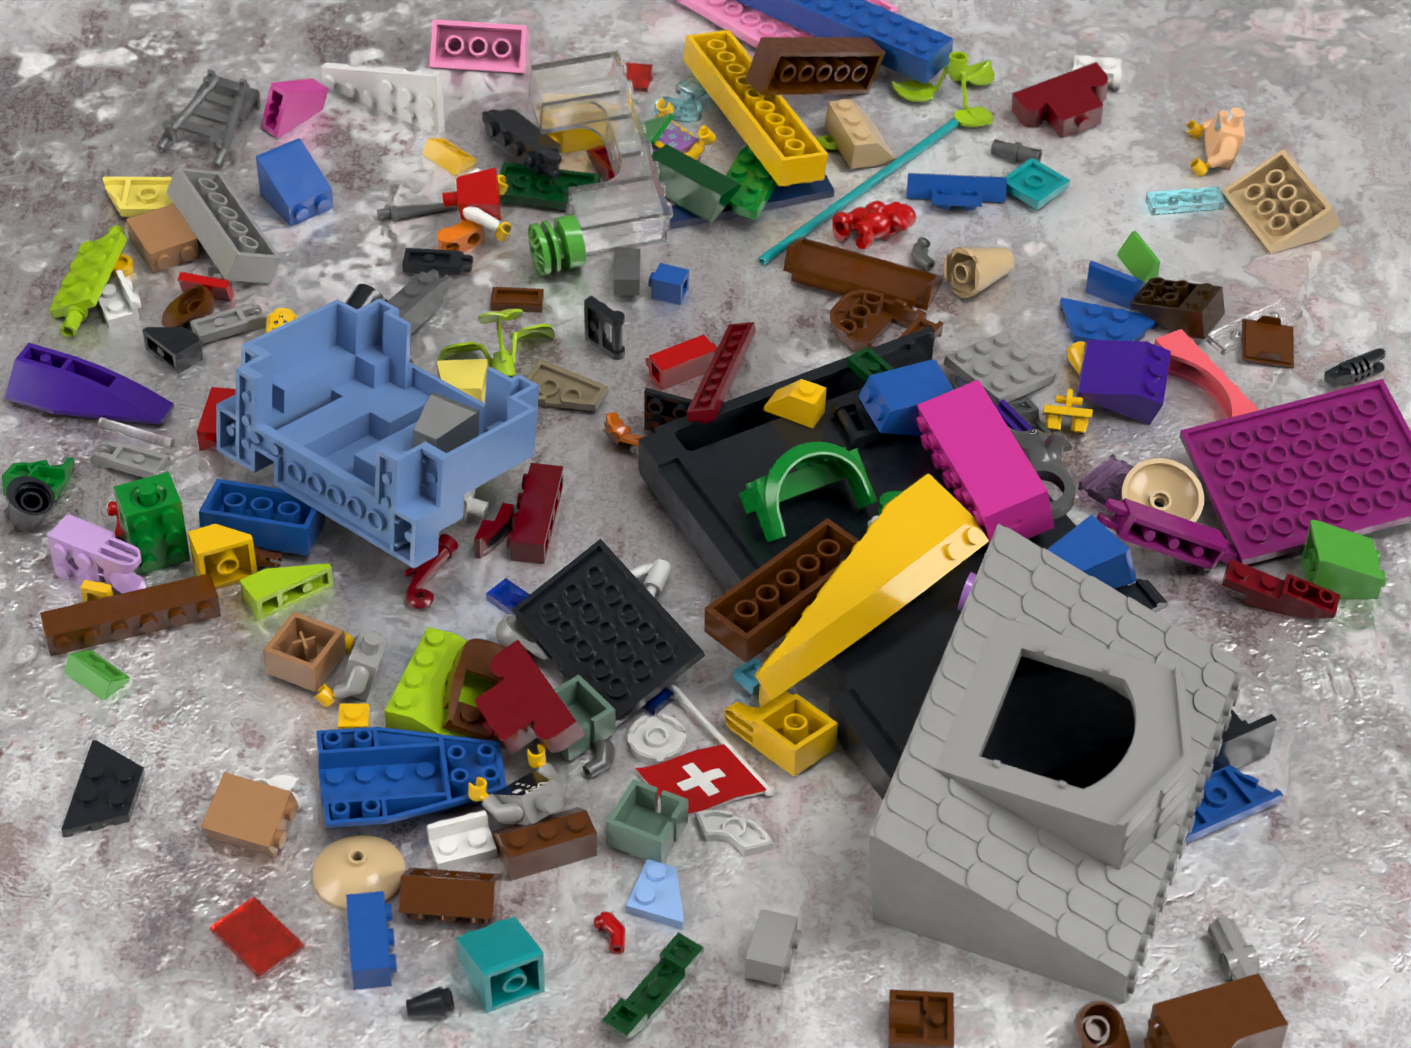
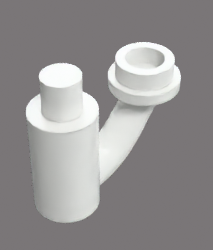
[631,559,672,597]

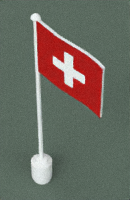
[634,682,775,817]

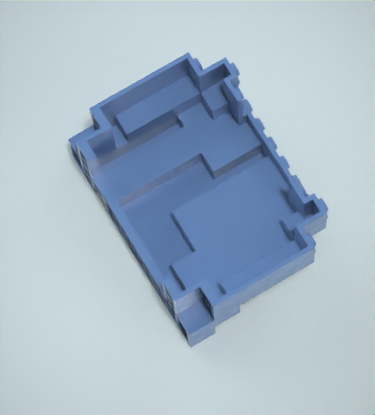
[216,299,539,568]

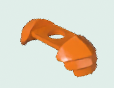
[603,412,643,446]

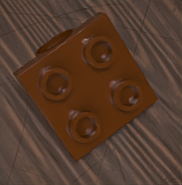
[888,989,954,1048]

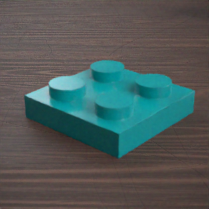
[1005,158,1070,210]

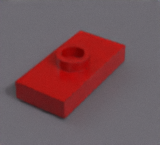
[177,272,234,302]

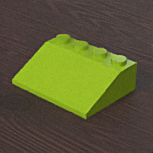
[384,627,498,738]

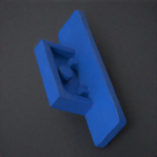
[906,173,1007,210]

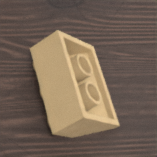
[824,99,896,169]

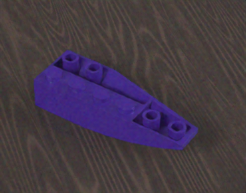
[5,343,174,425]

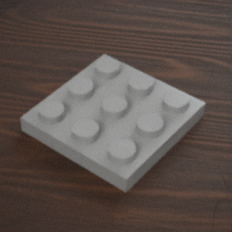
[944,332,1056,406]

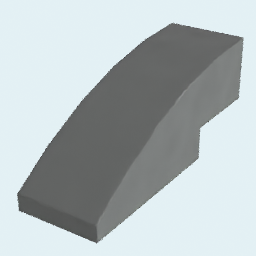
[614,248,641,295]

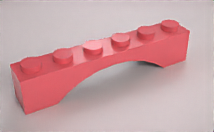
[1154,329,1258,419]

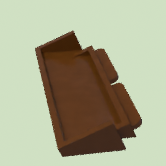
[783,237,943,311]

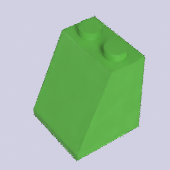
[1302,520,1386,600]

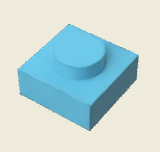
[733,657,763,695]

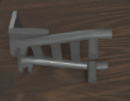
[156,69,261,168]

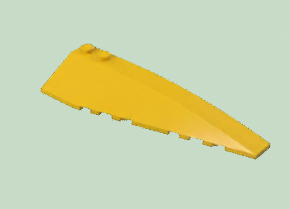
[755,474,989,700]

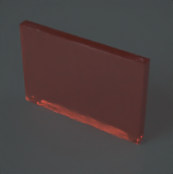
[210,897,305,980]

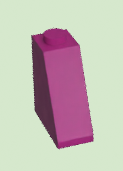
[260,78,329,138]

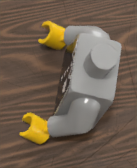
[314,630,388,707]
[468,744,564,825]

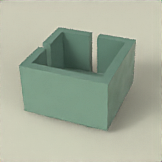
[554,675,616,761]
[606,779,688,863]

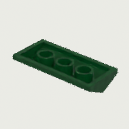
[638,144,741,224]

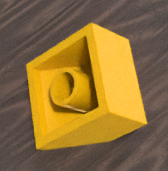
[188,524,257,590]

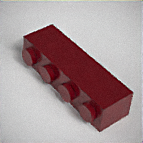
[506,463,564,564]

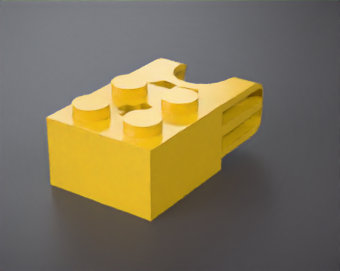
[724,686,838,777]

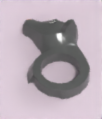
[1008,427,1076,520]

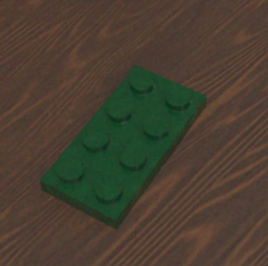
[499,162,601,213]

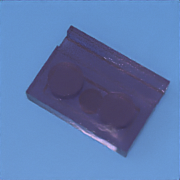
[1078,454,1134,505]

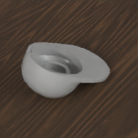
[495,614,552,661]

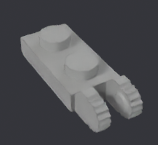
[190,303,267,344]
[91,440,171,478]

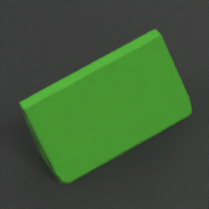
[1117,231,1161,283]
[64,650,130,700]

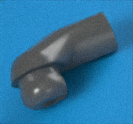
[911,237,935,271]
[583,739,615,779]

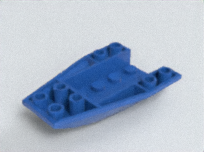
[316,727,506,828]

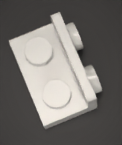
[97,270,141,328]
[427,811,497,870]

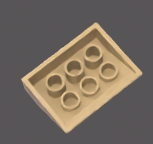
[1221,149,1341,254]

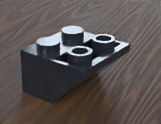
[644,388,693,433]

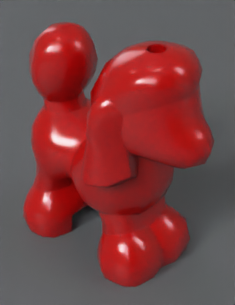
[832,200,917,250]

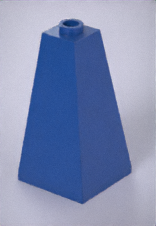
[1047,515,1137,589]

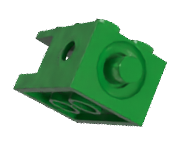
[114,472,191,575]

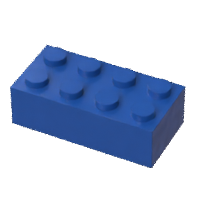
[199,479,325,556]

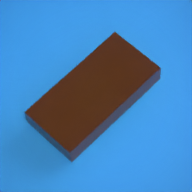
[490,287,544,313]

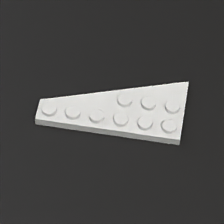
[320,62,445,135]

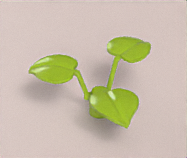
[892,51,995,127]
[437,309,555,378]

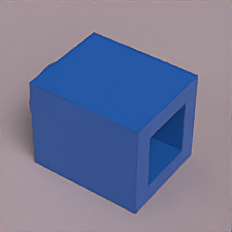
[648,263,689,305]

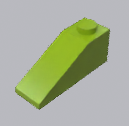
[240,563,334,620]

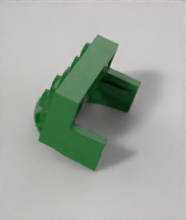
[739,442,878,543]

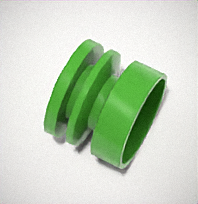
[528,214,586,276]

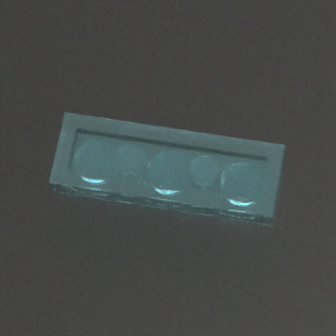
[1145,186,1225,216]

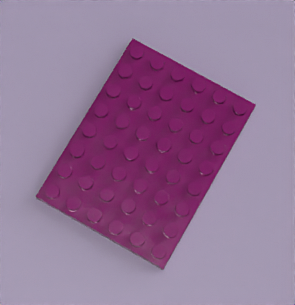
[1179,379,1411,565]

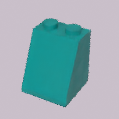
[456,916,545,1014]

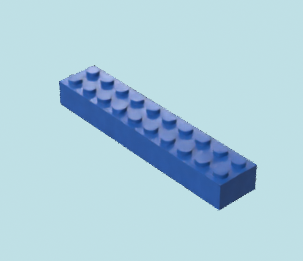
[735,0,953,84]

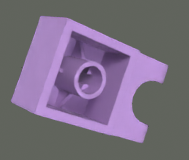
[47,514,146,595]

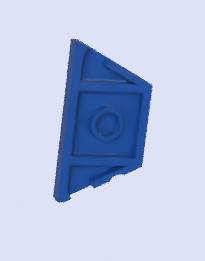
[1059,297,1158,343]
[1185,765,1283,844]

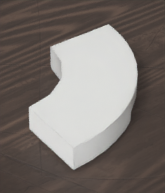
[695,810,773,857]

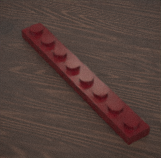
[687,322,756,423]

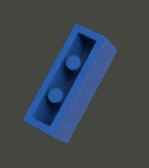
[346,891,397,990]

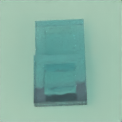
[675,75,710,102]

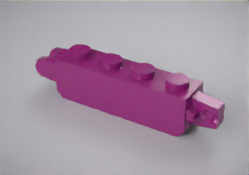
[1096,498,1239,570]

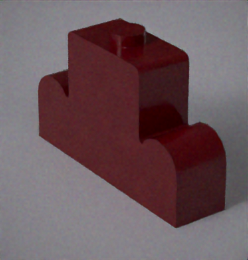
[1011,62,1108,138]
[475,640,585,754]

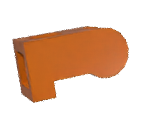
[437,219,485,253]

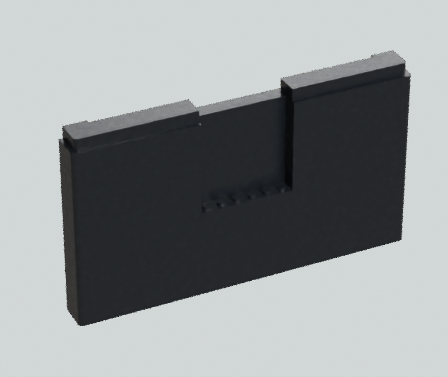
[639,326,1277,800]

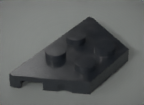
[61,740,145,838]

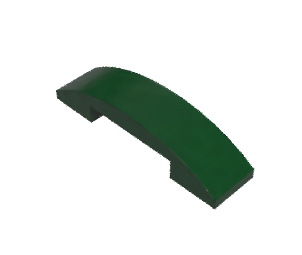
[602,932,704,1039]

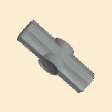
[1207,916,1272,994]

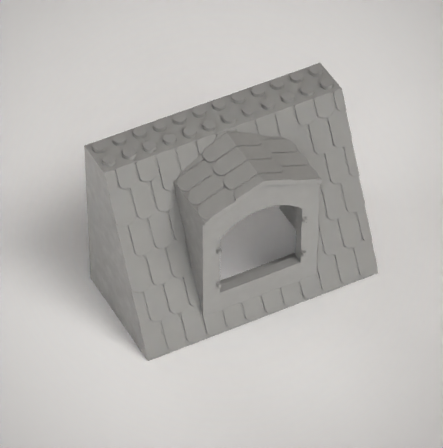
[869,523,1243,1003]

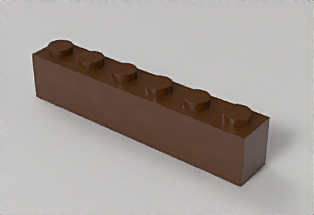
[40,573,221,656]

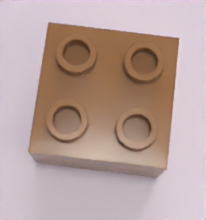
[263,611,346,693]

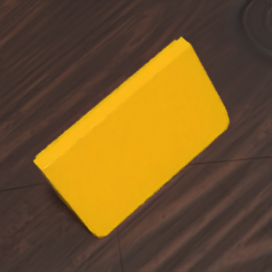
[423,138,477,175]

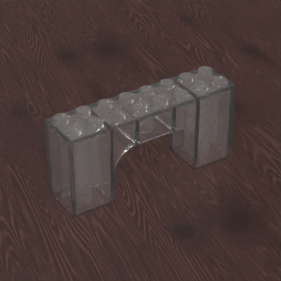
[529,50,673,257]

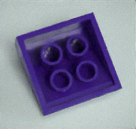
[1076,340,1171,425]

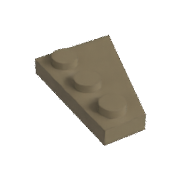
[526,359,609,412]

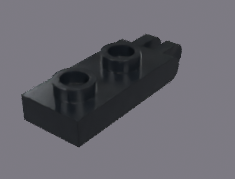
[402,248,474,275]

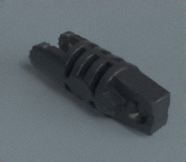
[1324,348,1385,387]

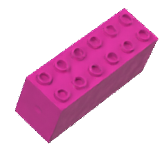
[916,380,1054,547]

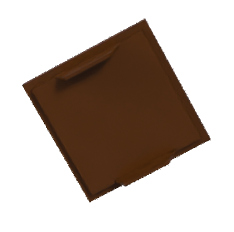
[1242,315,1294,369]

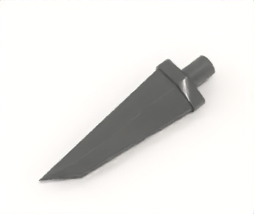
[377,202,458,220]

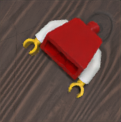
[442,168,512,242]

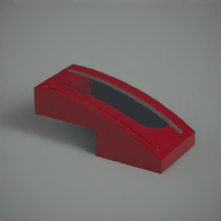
[474,502,514,559]

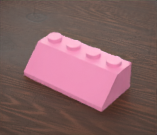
[429,19,530,74]

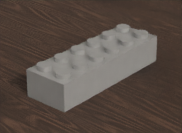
[166,167,281,284]

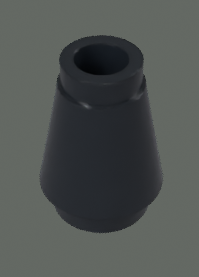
[406,986,455,1019]

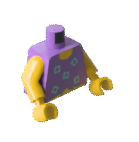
[641,99,716,165]

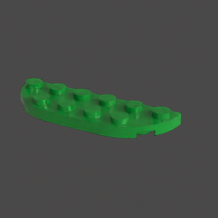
[726,145,777,220]

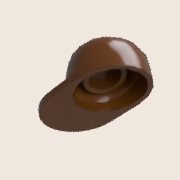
[162,284,215,327]
[1073,1001,1131,1048]

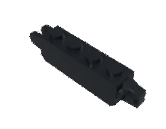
[482,109,562,179]

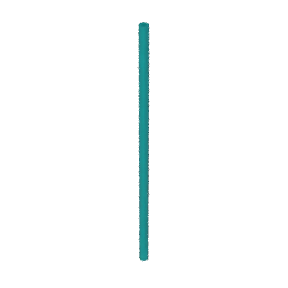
[758,119,959,266]

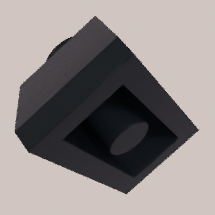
[142,327,203,374]

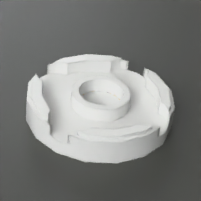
[628,714,686,765]

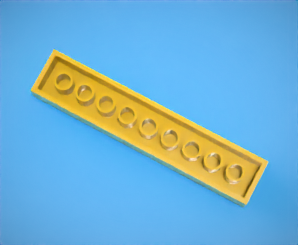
[683,30,828,186]

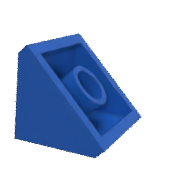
[1085,261,1146,310]

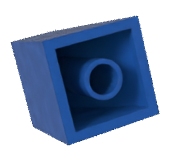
[256,138,334,227]
[858,360,954,436]

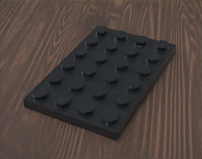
[511,538,705,727]

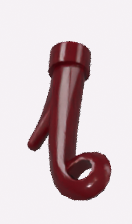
[403,534,459,610]

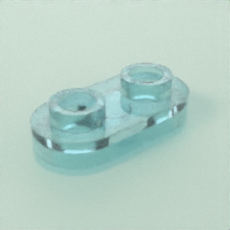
[655,96,702,123]

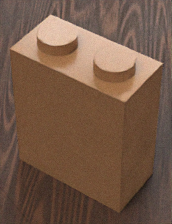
[126,204,200,274]
[201,772,298,857]

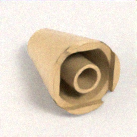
[943,247,1014,298]

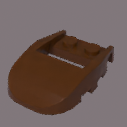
[830,289,943,352]
[442,639,508,751]

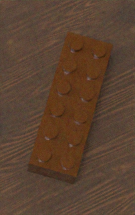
[745,37,885,95]
[704,518,859,663]

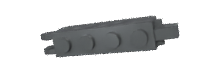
[387,269,453,333]

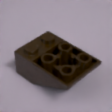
[1130,277,1225,339]

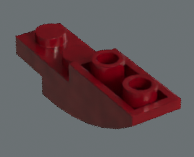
[1221,559,1340,619]

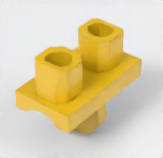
[1043,388,1093,434]

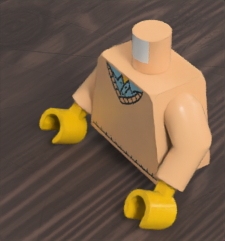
[1186,107,1245,177]

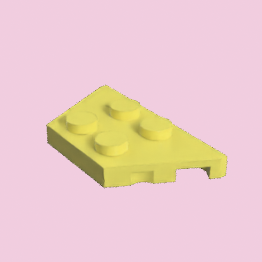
[103,177,177,217]

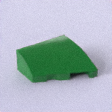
[2,458,74,501]

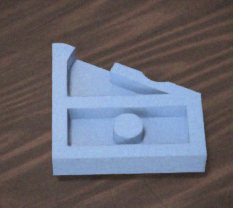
[626,859,684,929]

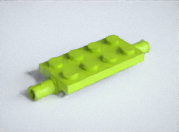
[49,225,128,338]

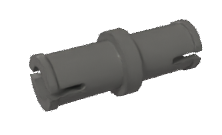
[991,139,1042,162]

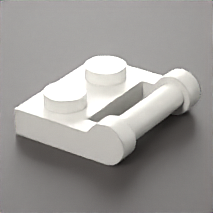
[1073,55,1122,90]

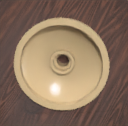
[1121,458,1204,522]
[312,835,406,911]

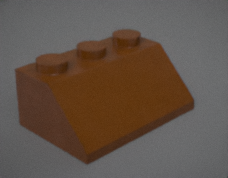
[491,807,597,881]
[399,867,502,924]

